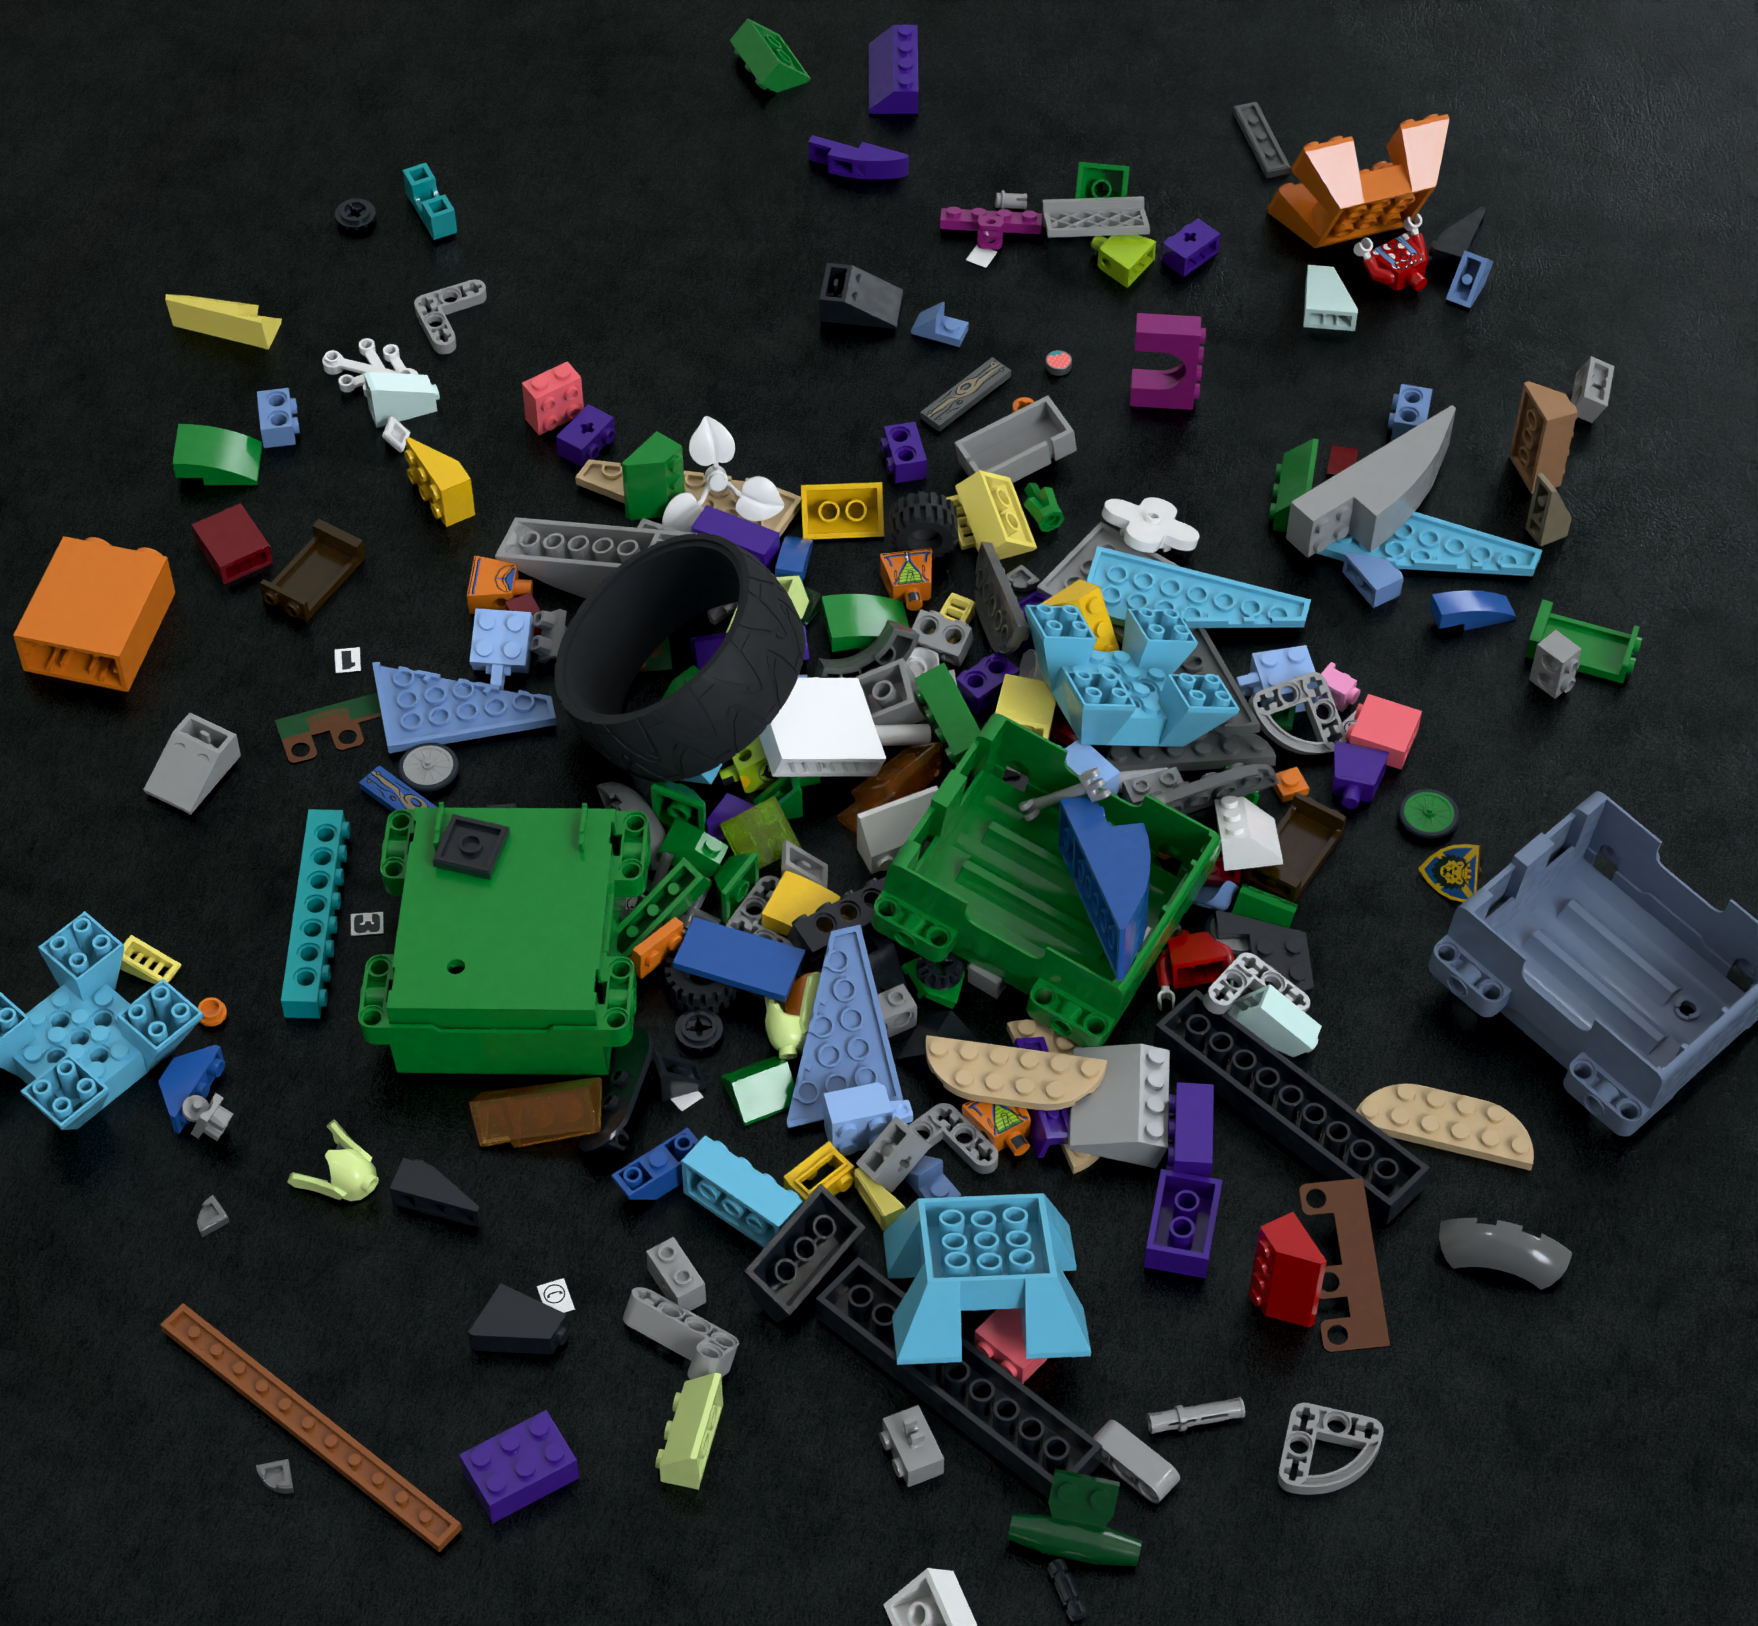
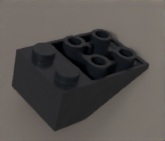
[819,263,903,329]

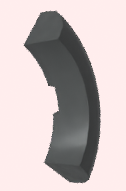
[814,620,920,678]
[596,781,667,871]
[1439,1218,1572,1290]

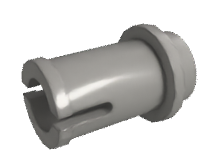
[995,190,1027,210]

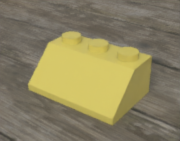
[955,470,1037,560]

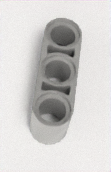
[1092,1420,1180,1503]

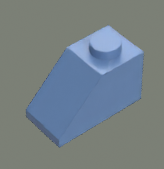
[1446,250,1494,308]
[1342,552,1403,608]

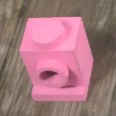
[1319,662,1360,712]

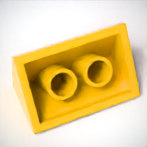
[801,482,884,539]

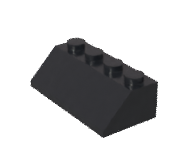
[742,1184,865,1323]

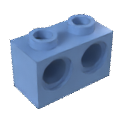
[1387,384,1433,440]
[257,388,300,448]

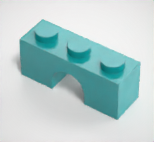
[403,163,457,240]

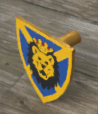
[1419,844,1482,903]

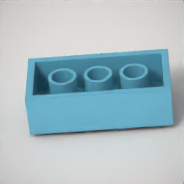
[681,1136,803,1248]

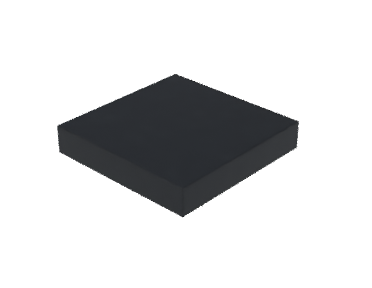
[432,814,510,880]

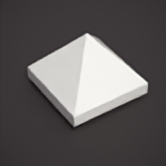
[382,416,411,453]

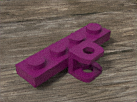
[940,207,1042,250]

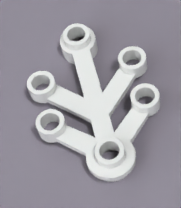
[322,338,418,397]

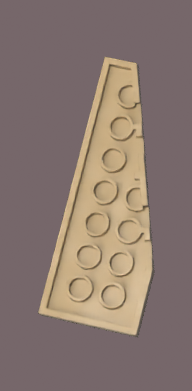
[575,459,801,537]

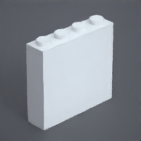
[759,677,886,777]

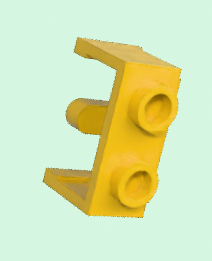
[784,1141,854,1202]

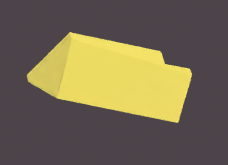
[165,294,282,350]

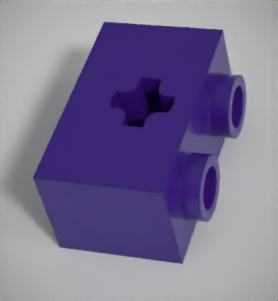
[1162,218,1220,277]
[556,404,616,467]

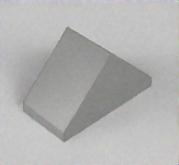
[781,840,828,888]

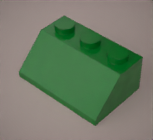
[730,19,811,93]
[622,431,685,520]
[1269,439,1319,532]

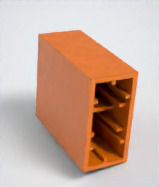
[13,536,175,692]

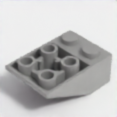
[144,713,241,814]

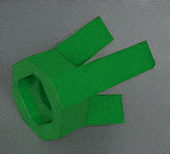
[1024,483,1064,532]

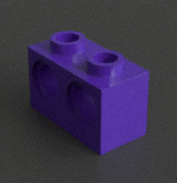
[880,422,927,483]
[956,652,1020,716]

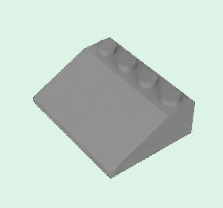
[1068,1044,1170,1169]

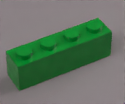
[914,663,980,764]
[616,858,712,958]

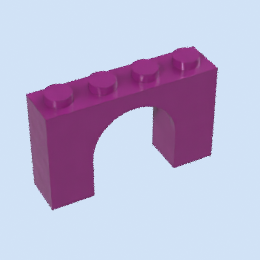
[1130,313,1206,410]

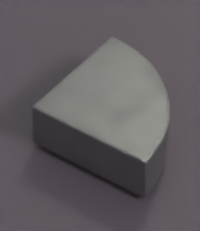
[1006,564,1040,591]
[197,1195,229,1237]
[256,1459,294,1494]

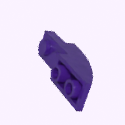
[809,135,909,179]

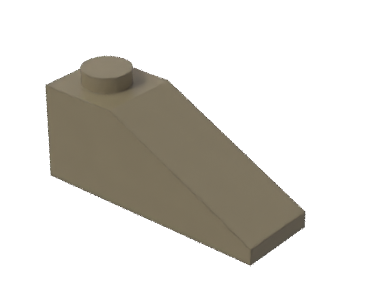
[1525,472,1571,547]

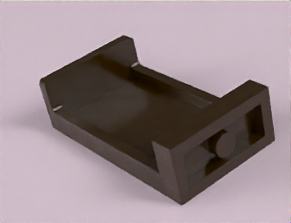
[260,519,366,622]
[1243,793,1346,903]

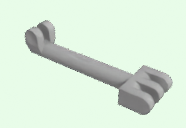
[1018,768,1111,821]

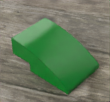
[173,424,263,485]
[822,594,909,653]

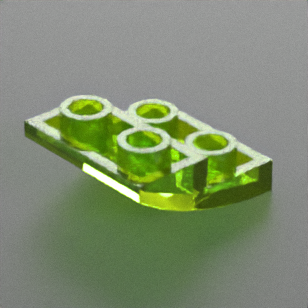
[719,796,801,869]

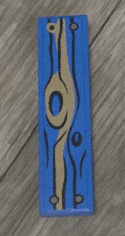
[359,765,438,812]

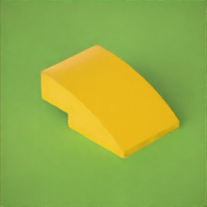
[761,870,851,957]

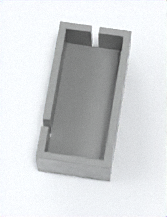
[954,396,1077,483]

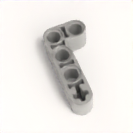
[623,1287,739,1380]

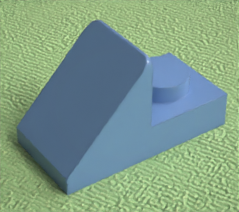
[911,302,969,347]
[904,1155,961,1198]

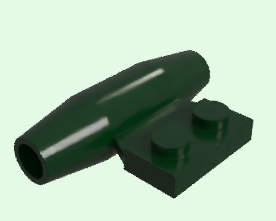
[1007,1469,1142,1566]

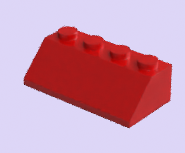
[1248,1212,1327,1328]

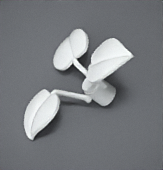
[662,416,784,532]

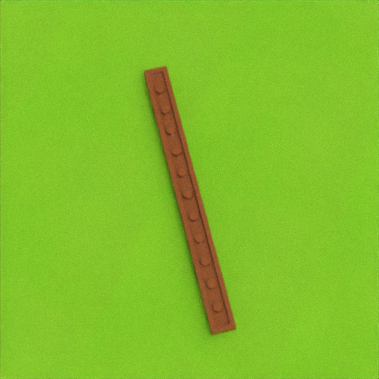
[160,1303,462,1552]

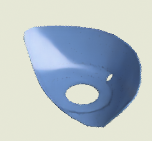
[1192,881,1240,911]

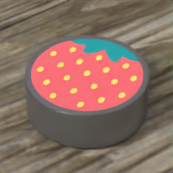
[1045,350,1072,376]

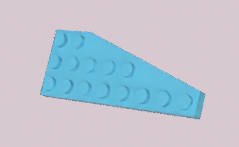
[1317,512,1542,576]
[1086,546,1311,628]

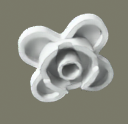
[1102,497,1199,553]

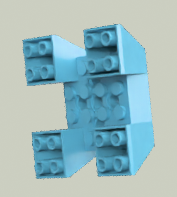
[1025,604,1240,747]
[0,911,204,1130]
[883,1193,1091,1365]

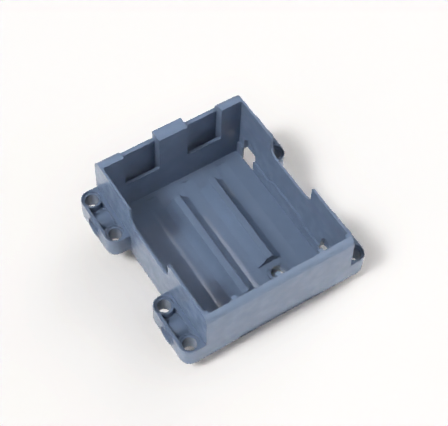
[1428,791,1758,1136]

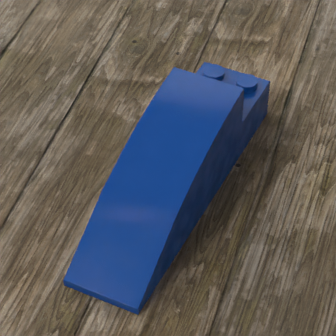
[1058,796,1151,980]

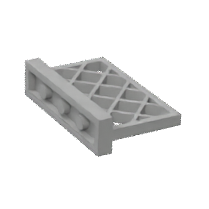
[1042,196,1150,238]

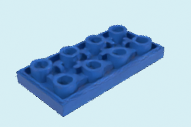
[673,917,806,1002]

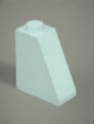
[1303,265,1358,331]
[364,372,440,428]
[1227,985,1322,1057]

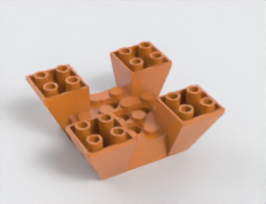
[1267,114,1449,248]

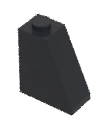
[468,1283,570,1354]

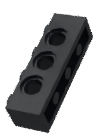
[787,877,891,965]

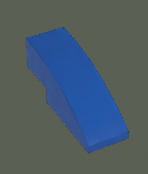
[775,536,813,583]
[1430,590,1516,631]

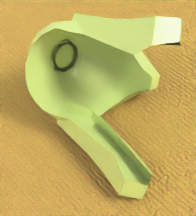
[764,972,821,1060]
[287,1119,379,1201]

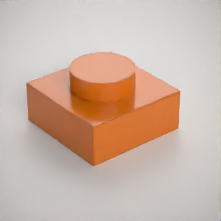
[1273,767,1309,803]

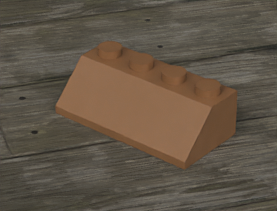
[1509,381,1578,494]

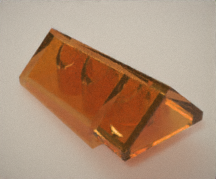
[836,742,943,834]
[469,1077,602,1148]

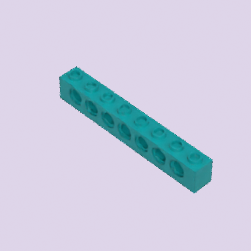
[281,809,350,1019]

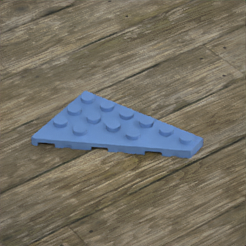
[372,662,557,753]
[786,925,903,1129]

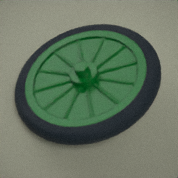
[1398,789,1459,839]

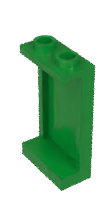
[1525,599,1642,684]

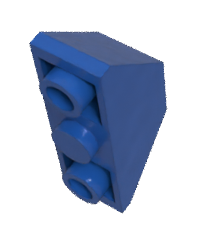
[158,1045,225,1134]
[611,1128,699,1200]

